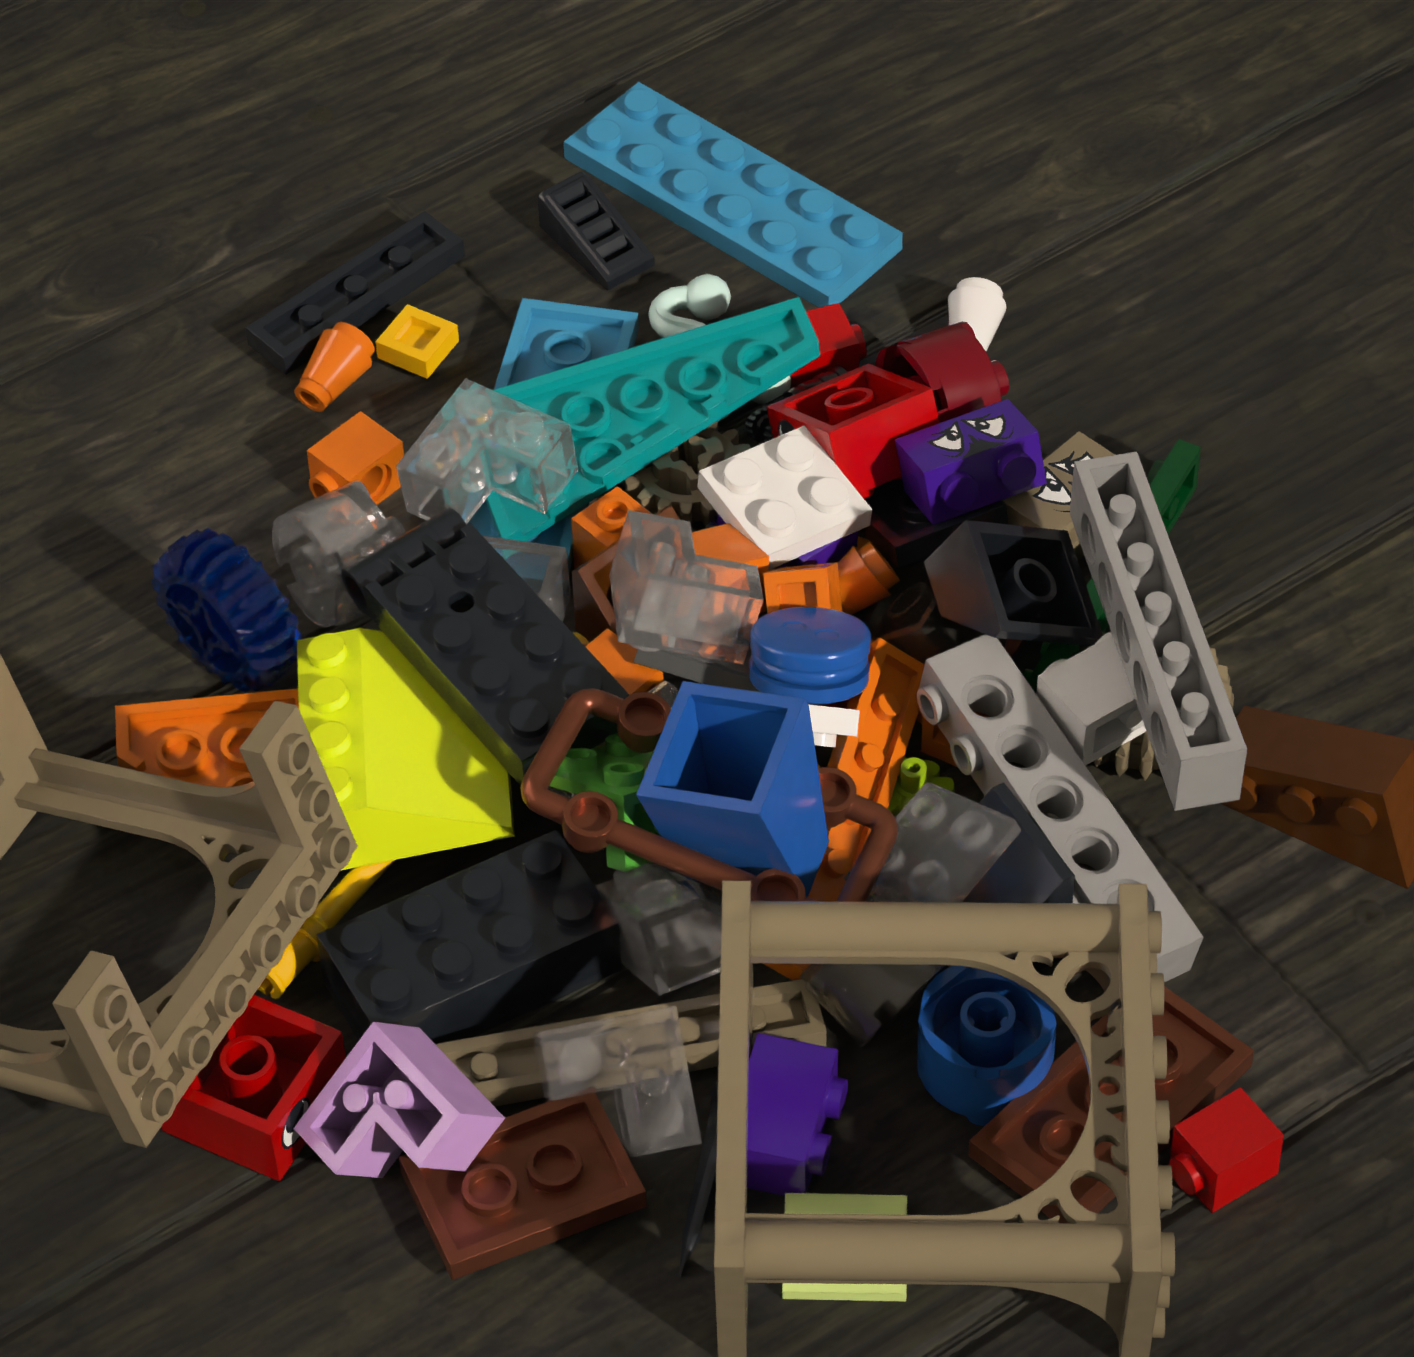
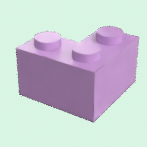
[293,1022,505,1178]

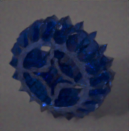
[152,528,302,693]

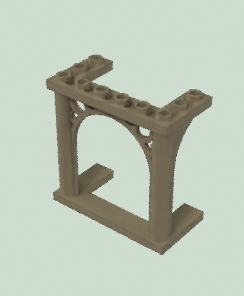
[0,654,357,1148]
[714,881,1175,1357]

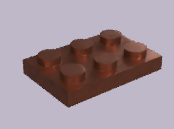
[399,1085,647,1280]

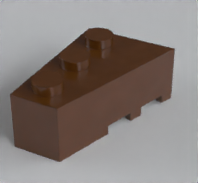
[1222,705,1414,889]

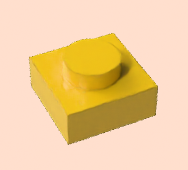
[375,304,459,379]

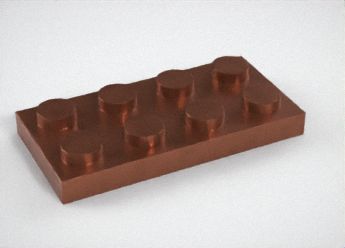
[968,986,1254,1223]

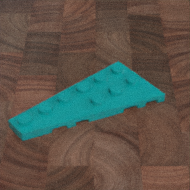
[451,297,820,554]

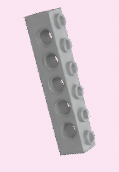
[1070,452,1247,811]
[917,634,1203,982]

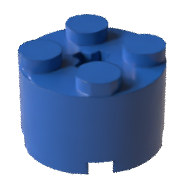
[917,965,1057,1126]

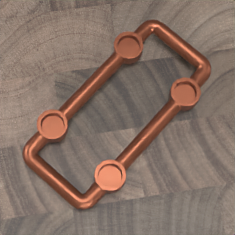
[520,688,898,902]

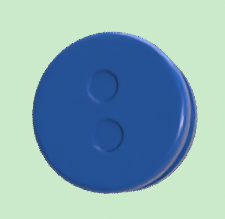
[749,607,871,705]

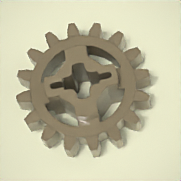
[622,421,751,527]

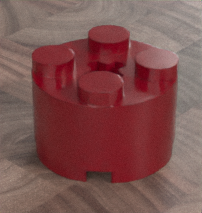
[875,321,1009,423]

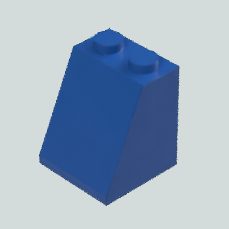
[636,681,829,897]

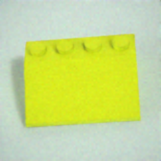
[297,628,515,870]

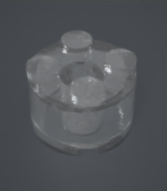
[272,480,406,628]

